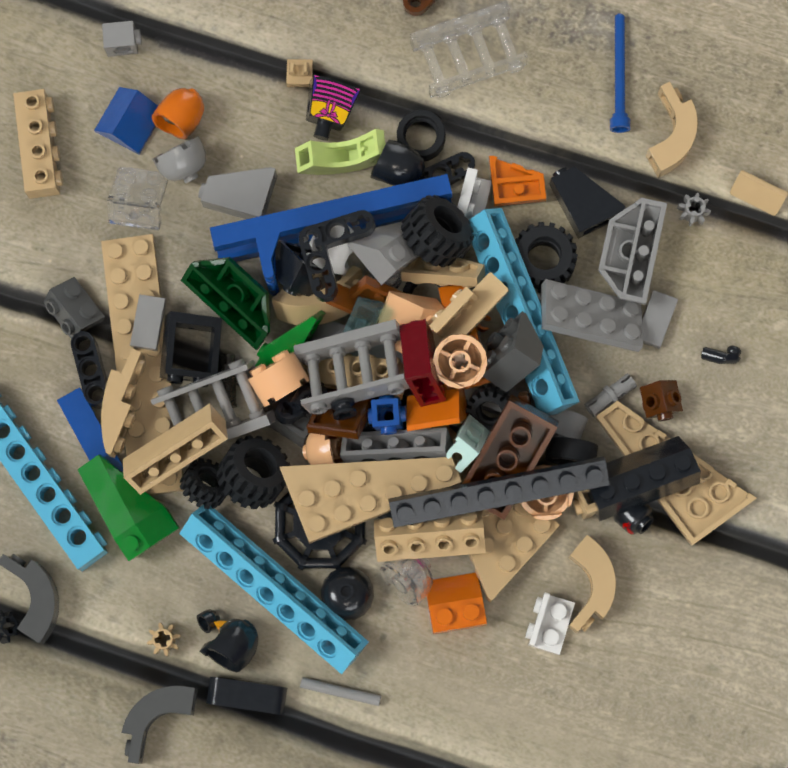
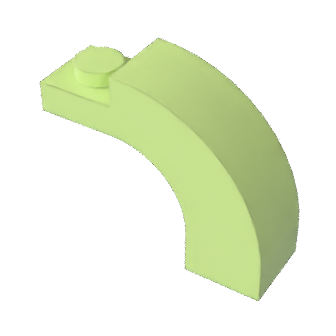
[295,129,386,175]

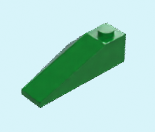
[77,454,180,561]

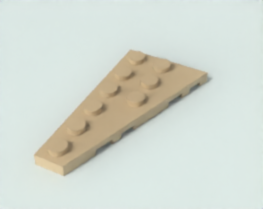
[595,401,757,546]
[280,457,462,544]

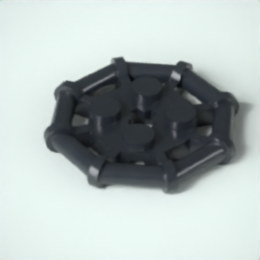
[272,491,367,571]

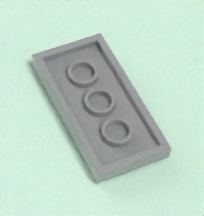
[541,279,643,352]

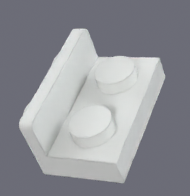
[457,168,492,220]
[525,592,575,655]

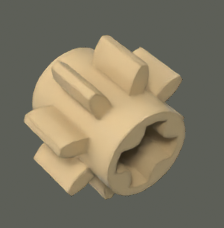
[147,623,181,657]

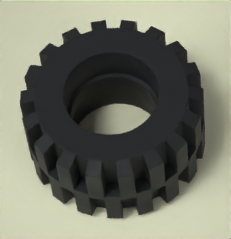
[401,195,474,267]
[515,222,578,293]
[217,435,291,509]

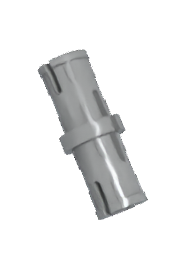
[584,373,637,418]

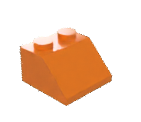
[406,383,468,431]
[424,572,487,634]

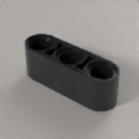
[71,331,107,409]
[206,677,288,715]

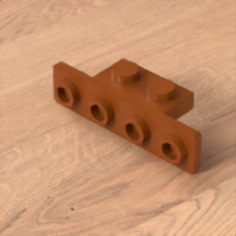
[325,275,404,324]

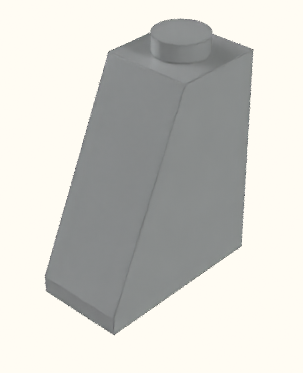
[198,167,277,219]

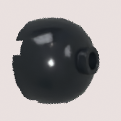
[320,567,374,621]

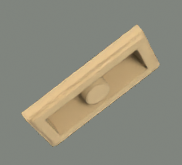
[730,170,788,216]

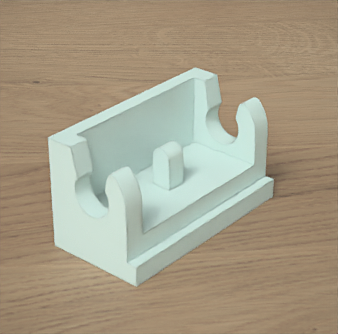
[446,414,490,473]

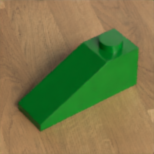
[255,310,325,367]

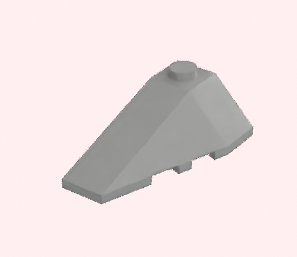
[347,222,419,285]

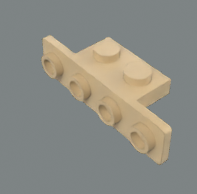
[429,272,509,347]

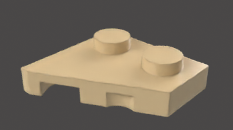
[572,490,598,520]

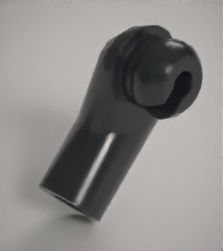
[701,345,741,364]
[289,382,328,411]

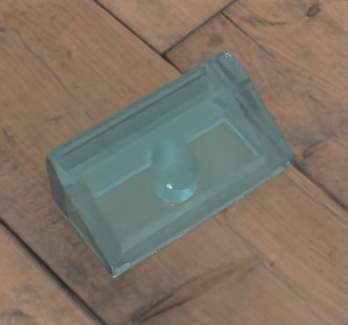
[343,297,386,333]

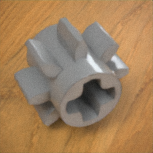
[677,193,711,227]

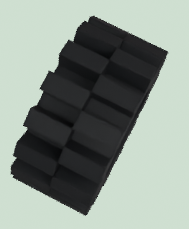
[465,383,513,435]
[180,458,226,509]

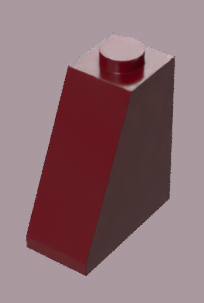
[399,319,446,407]

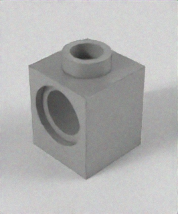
[102,21,142,57]

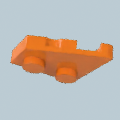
[489,156,546,207]

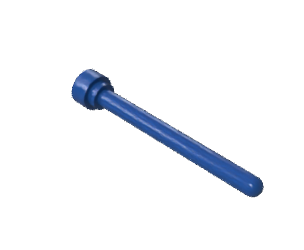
[610,13,631,133]

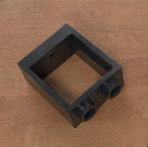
[159,311,222,387]

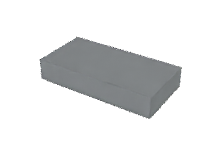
[642,290,678,349]
[130,294,166,351]

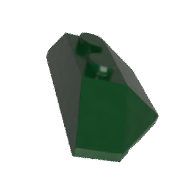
[180,257,270,350]

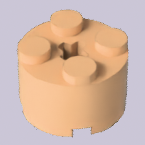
[248,350,309,407]

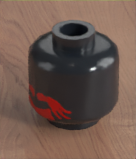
[614,504,654,535]

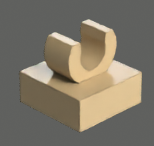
[286,59,313,87]

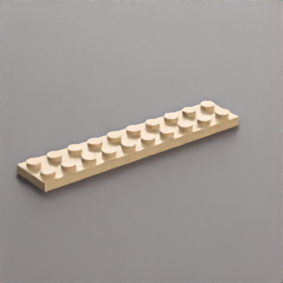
[101,234,184,496]

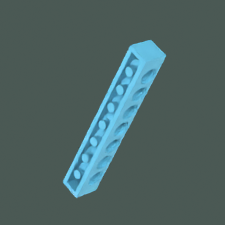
[469,208,580,416]
[0,394,108,572]
[179,505,369,674]

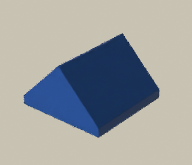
[94,87,158,155]

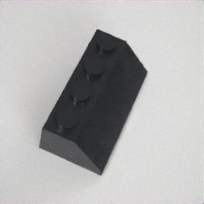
[588,436,701,522]

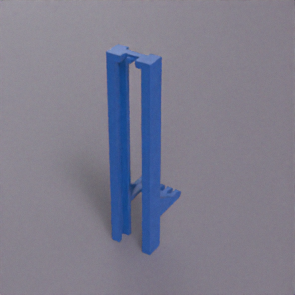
[210,174,452,296]

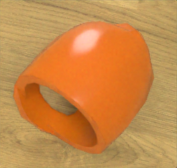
[152,88,204,139]

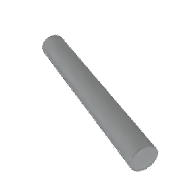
[300,677,381,706]

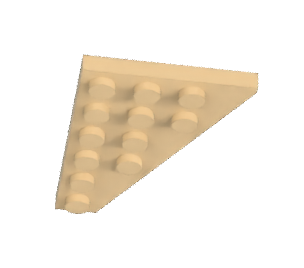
[433,425,560,602]

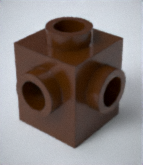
[640,380,683,422]

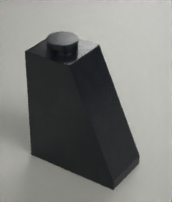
[550,167,626,239]

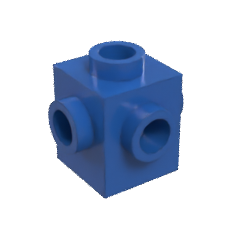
[368,395,407,435]

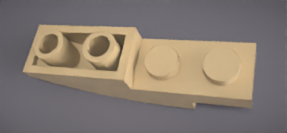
[101,348,146,458]

